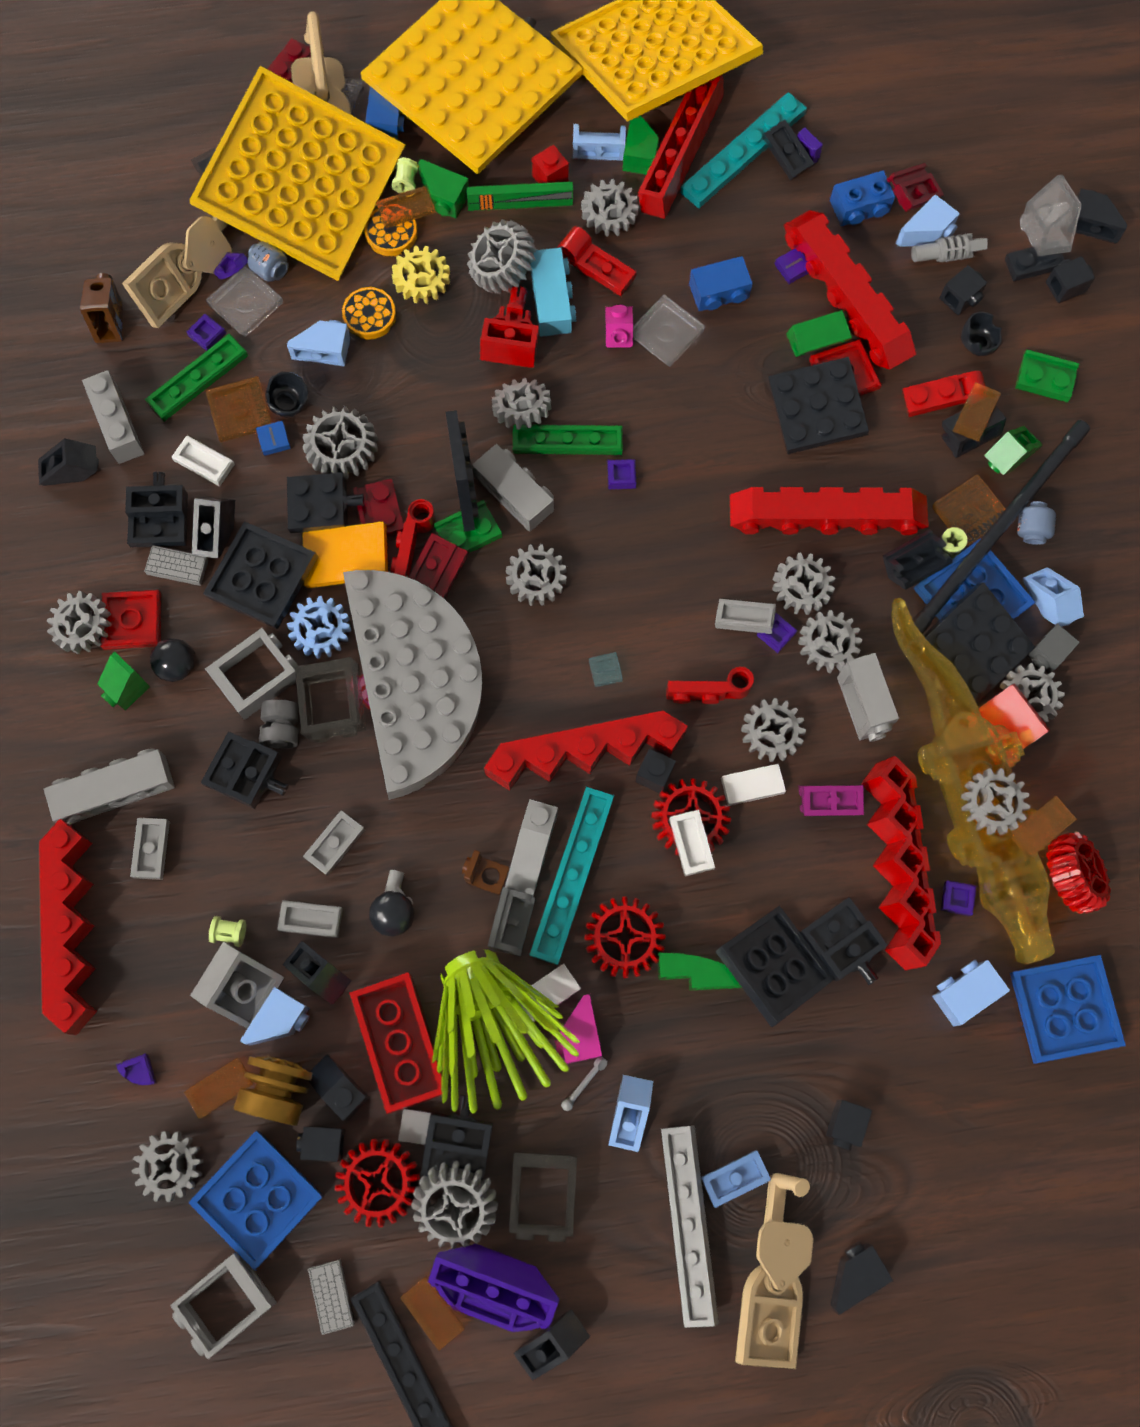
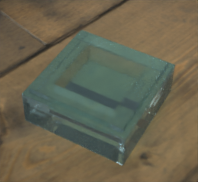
[588,652,623,688]

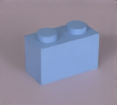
[932,959,1010,1027]

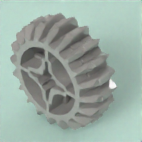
[467,219,537,294]
[303,406,378,480]
[412,1161,498,1249]

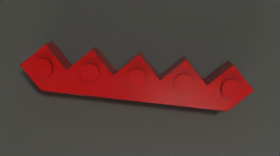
[783,210,916,370]
[730,487,929,535]
[484,711,688,791]
[861,756,941,970]
[39,819,97,1035]

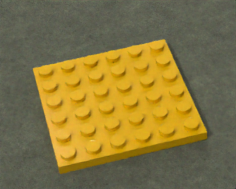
[361,0,583,174]
[550,0,763,122]
[190,66,405,281]

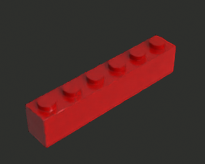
[638,74,724,219]

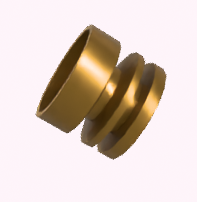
[233,1056,313,1126]

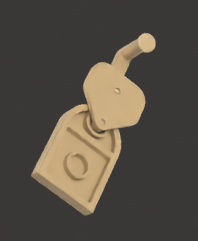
[291,11,351,115]
[122,216,232,328]
[735,1173,813,1369]

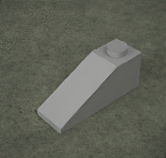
[505,799,558,897]

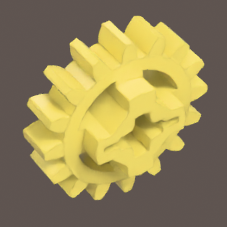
[392,246,450,303]

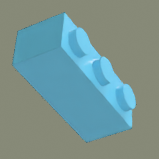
[530,248,576,336]

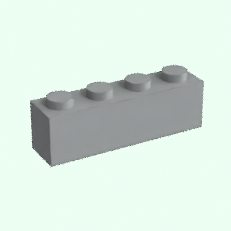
[43,749,175,824]

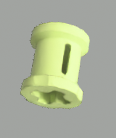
[392,158,419,195]
[941,527,967,559]
[209,916,246,947]

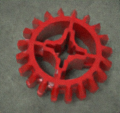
[651,778,731,855]
[1046,832,1111,914]
[584,896,666,979]
[335,1139,420,1227]

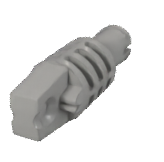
[911,233,988,263]

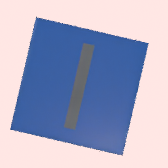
[256,421,291,456]

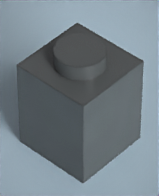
[1027,624,1080,674]

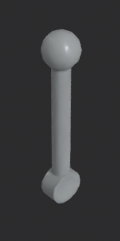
[561,1057,607,1111]

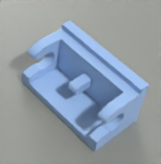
[573,124,626,160]

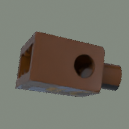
[80,273,123,343]

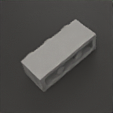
[82,370,144,464]
[472,444,554,532]

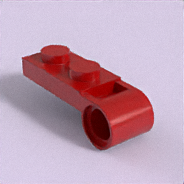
[557,227,637,296]
[903,371,989,417]
[391,499,436,577]
[666,667,754,704]

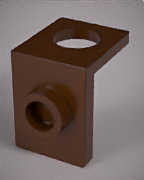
[462,850,509,895]

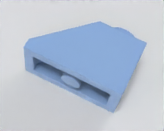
[896,195,960,247]
[287,320,350,366]
[1023,567,1084,627]
[240,987,310,1045]
[608,1075,653,1152]

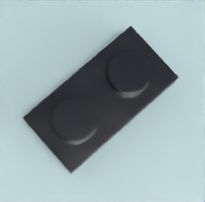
[762,119,814,181]
[1005,241,1065,282]

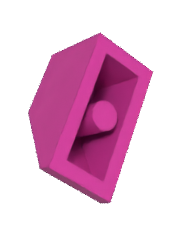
[555,994,602,1064]

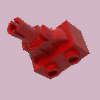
[480,286,539,368]

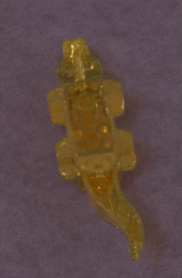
[891,598,1055,965]

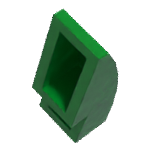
[657,953,742,991]

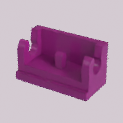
[799,785,864,816]

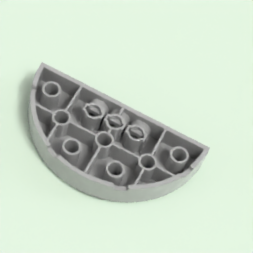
[343,570,482,800]

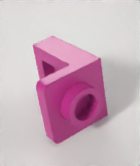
[605,305,633,348]

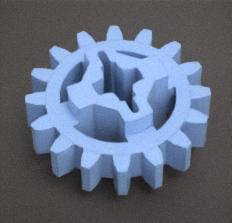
[287,596,351,659]

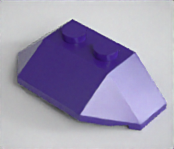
[428,1244,559,1332]

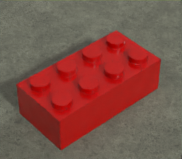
[350,972,449,1114]

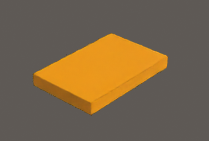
[303,522,388,588]

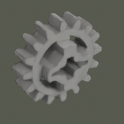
[581,179,638,236]
[491,378,552,429]
[506,544,567,606]
[772,553,835,615]
[47,591,112,654]
[798,610,862,673]
[999,664,1065,724]
[741,698,806,762]
[961,768,1030,835]
[132,1131,204,1202]

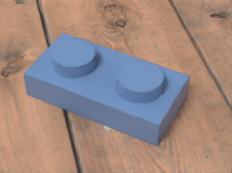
[701,1150,771,1208]

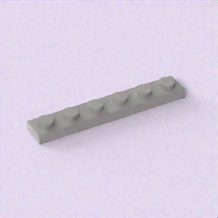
[661,1126,719,1328]

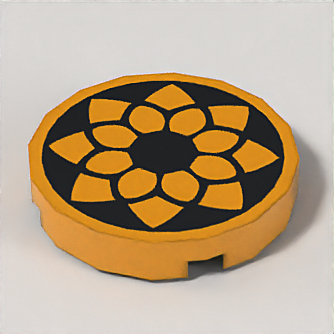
[364,205,417,256]
[342,287,396,340]

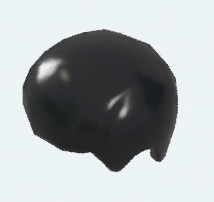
[961,311,1002,356]
[265,372,308,417]
[150,638,195,682]
[369,891,415,937]

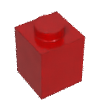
[532,145,569,183]

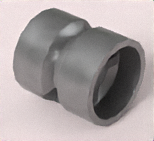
[259,700,300,748]

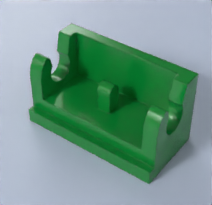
[786,310,852,357]

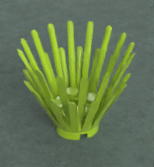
[432,950,580,1114]

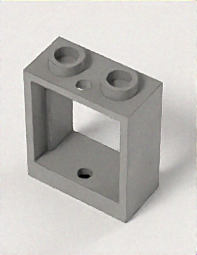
[205,628,300,720]
[837,653,899,742]
[170,1252,277,1359]

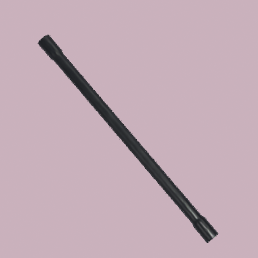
[903,420,1090,642]

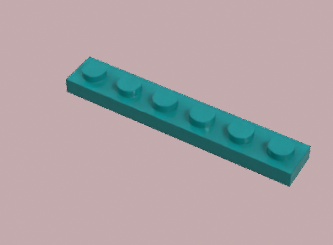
[680,92,807,209]
[529,787,614,966]

